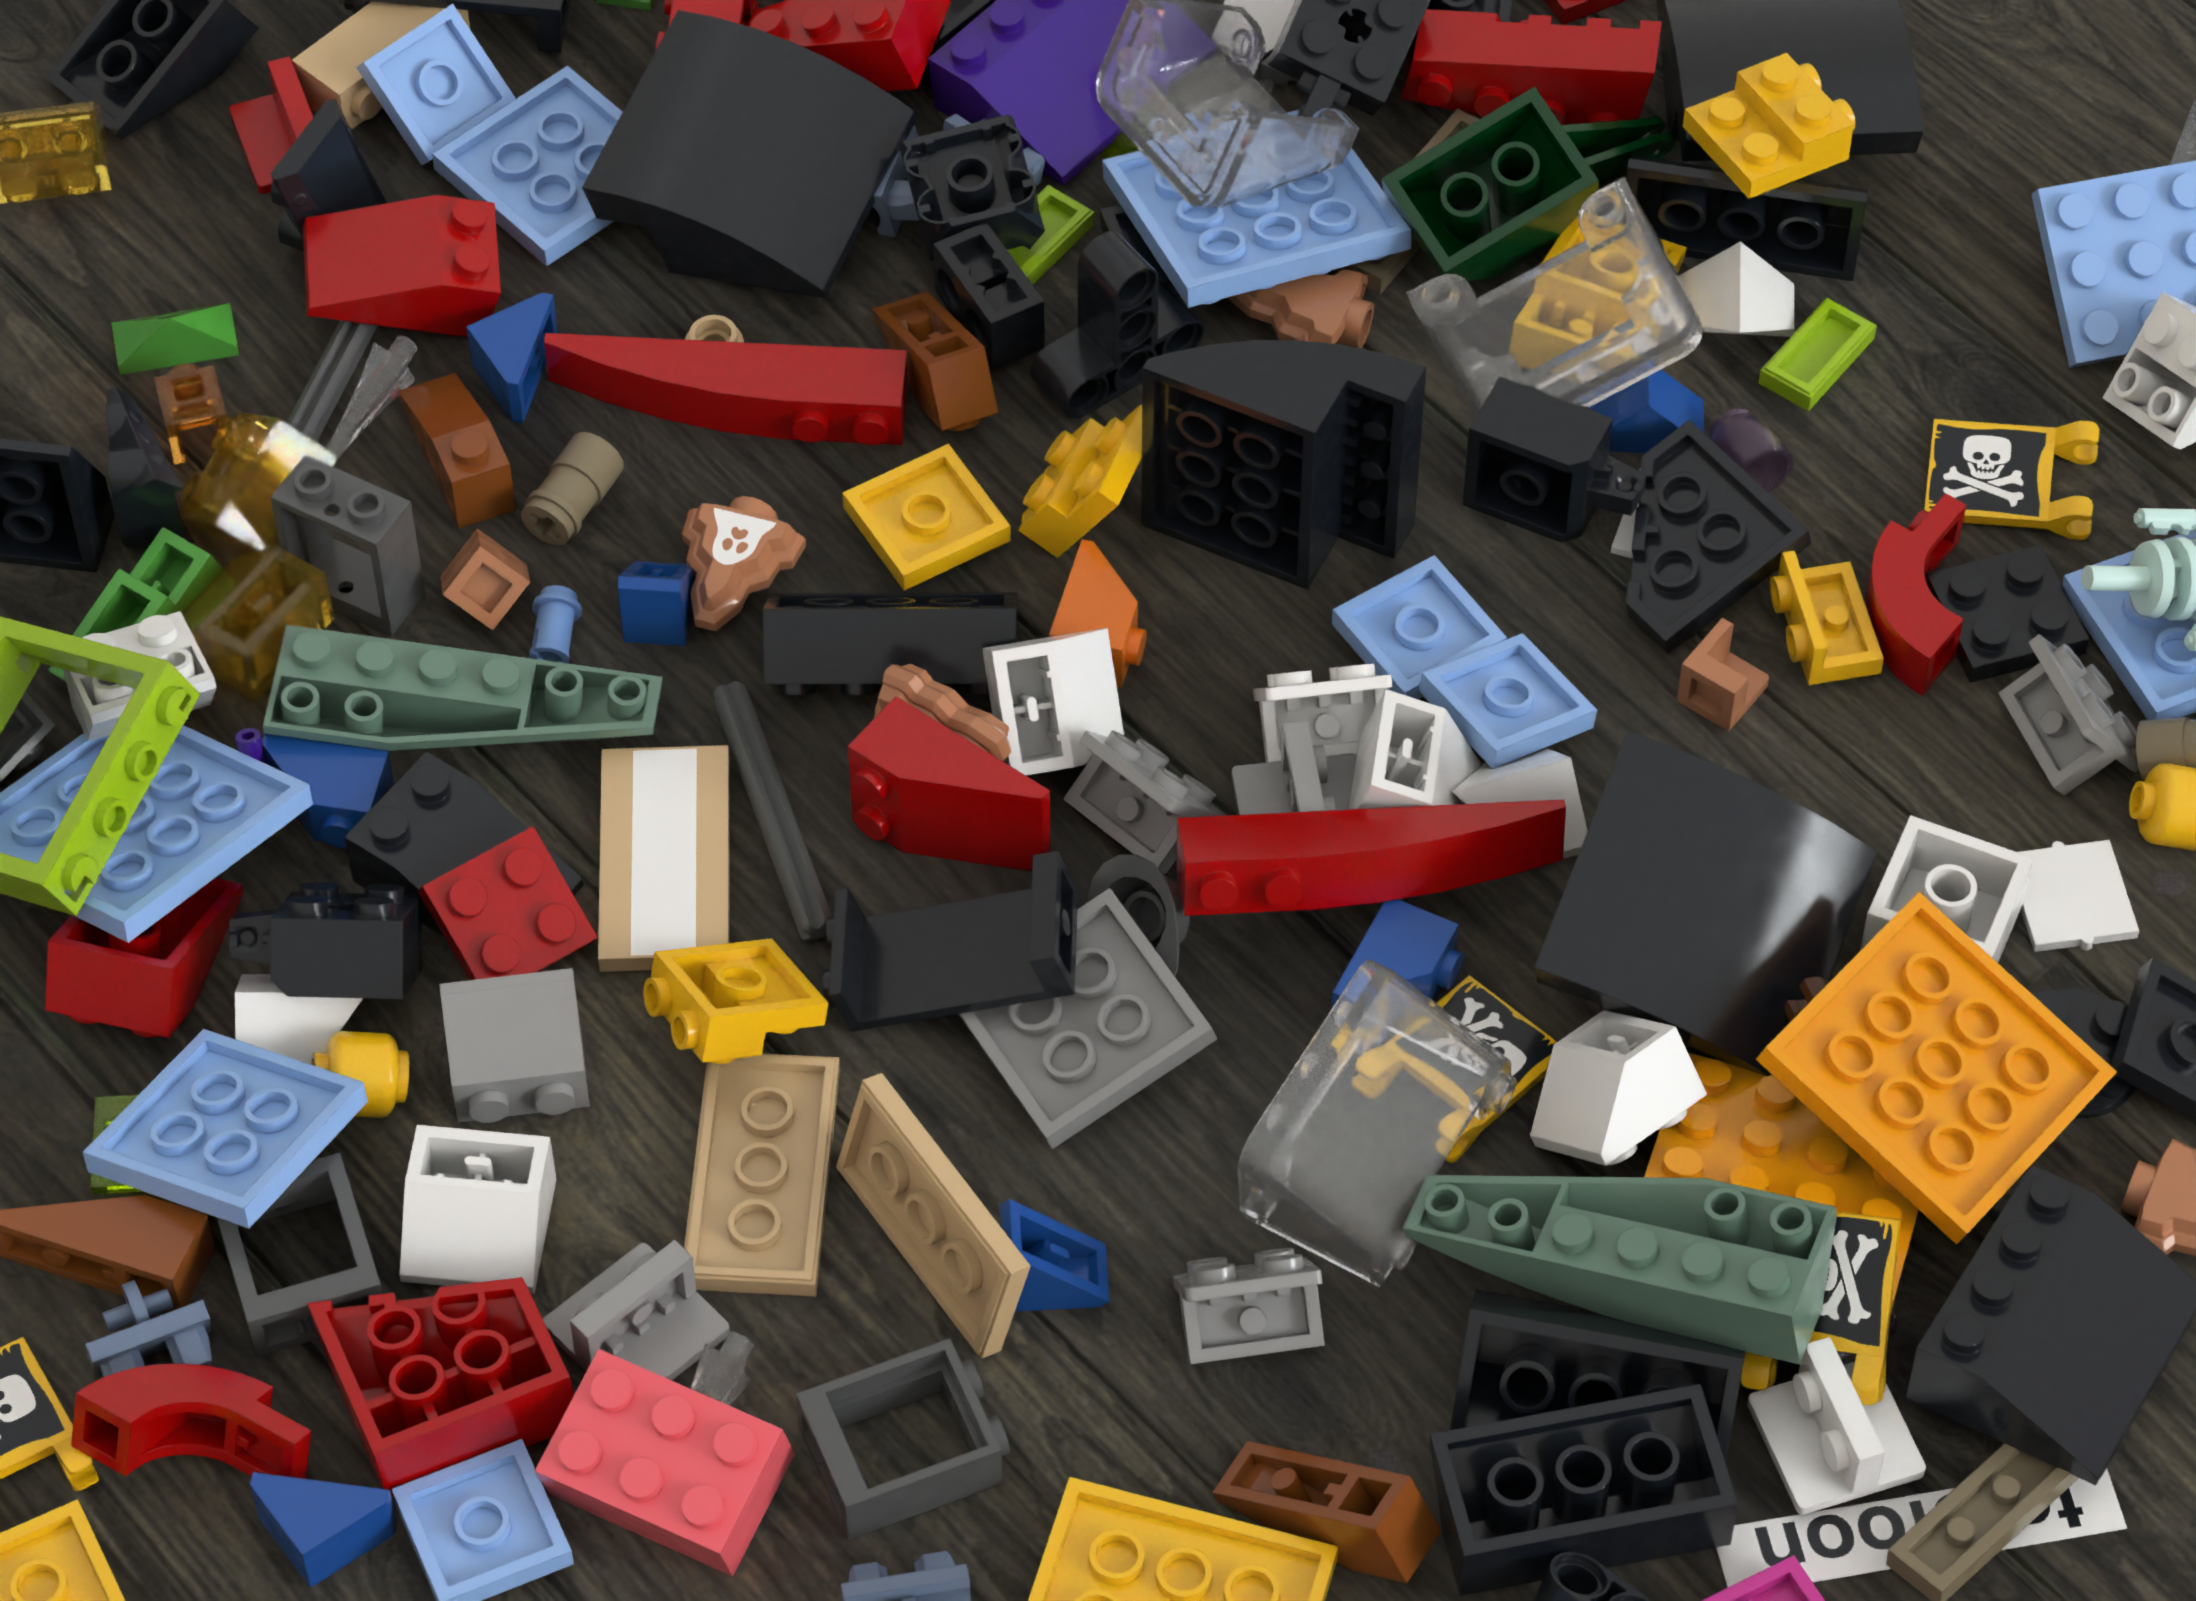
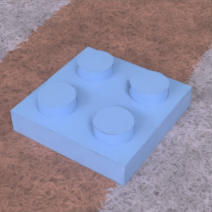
[356,4,516,166]
[1332,555,1507,700]
[1419,633,1597,769]
[392,1439,574,1601]

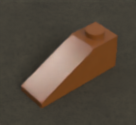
[872,291,998,431]
[398,373,516,529]
[0,1195,216,1311]
[1212,1441,1441,1583]

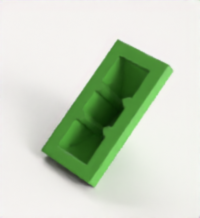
[111,303,239,375]

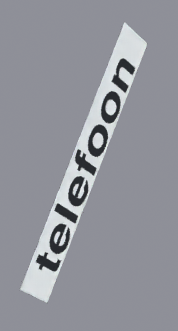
[1716,1468,2127,1587]

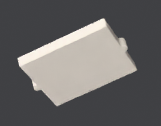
[2018,840,2139,952]

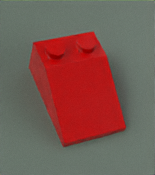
[303,195,501,337]
[848,696,1051,871]
[45,878,243,1038]

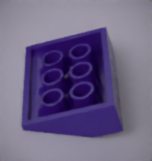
[928,0,1216,185]

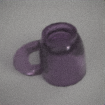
[1709,408,1793,493]

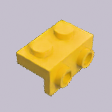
[1770,550,1884,685]

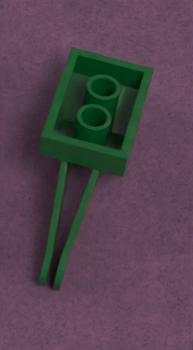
[1382,87,1676,285]

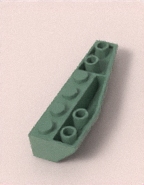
[263,624,663,751]
[1403,1175,1837,1364]

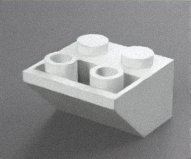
[2103,292,2196,450]
[63,611,217,741]
[982,628,1124,775]
[1348,689,1482,810]
[1530,1010,1707,1166]
[400,1125,556,1294]

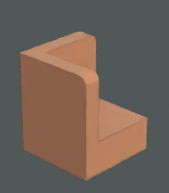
[440,529,530,630]
[1677,618,1769,732]

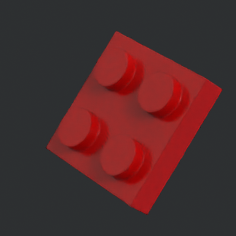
[418,826,598,980]

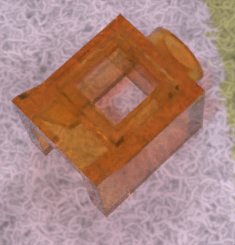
[154,364,234,465]

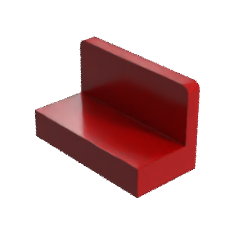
[229,56,313,194]

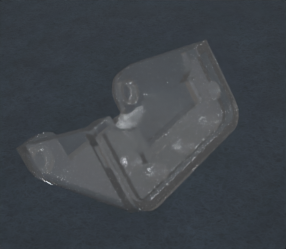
[1096,0,1360,208]
[1406,177,1703,417]
[1238,959,1517,1287]

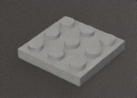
[958,888,1217,1149]

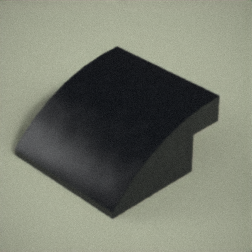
[1656,0,1924,162]
[582,10,917,298]
[1141,340,1426,590]
[1534,730,1877,1076]

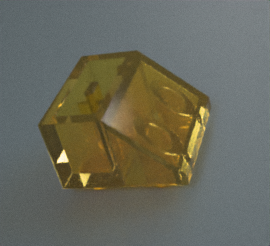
[0,99,112,204]
[179,412,338,563]
[182,546,334,702]

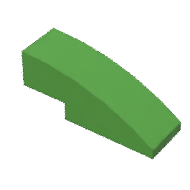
[48,527,227,683]

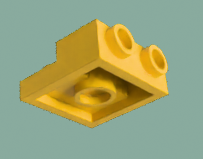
[1683,53,1855,199]
[1018,404,1142,558]
[643,938,828,1064]

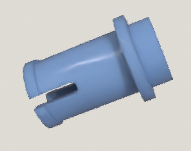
[529,585,582,663]

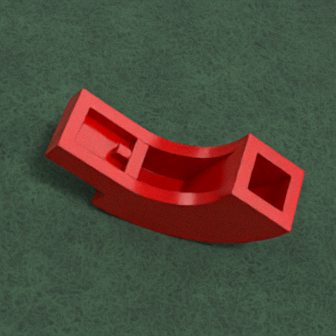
[1865,493,1966,696]
[71,1364,311,1479]

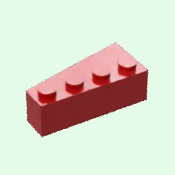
[1401,9,1662,125]

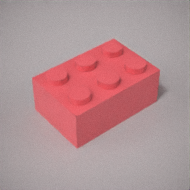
[535,1348,795,1577]

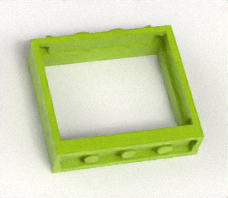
[0,616,200,916]

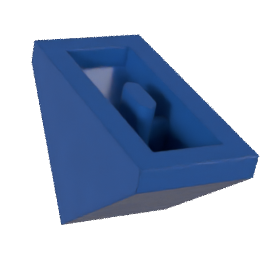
[466,293,558,423]
[1582,360,1704,453]
[618,561,695,646]
[1000,1199,1110,1311]
[250,1472,397,1588]

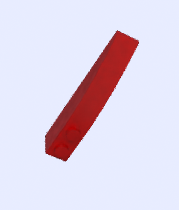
[544,333,909,445]
[1176,799,1566,916]

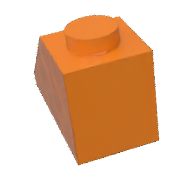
[1049,539,1147,688]

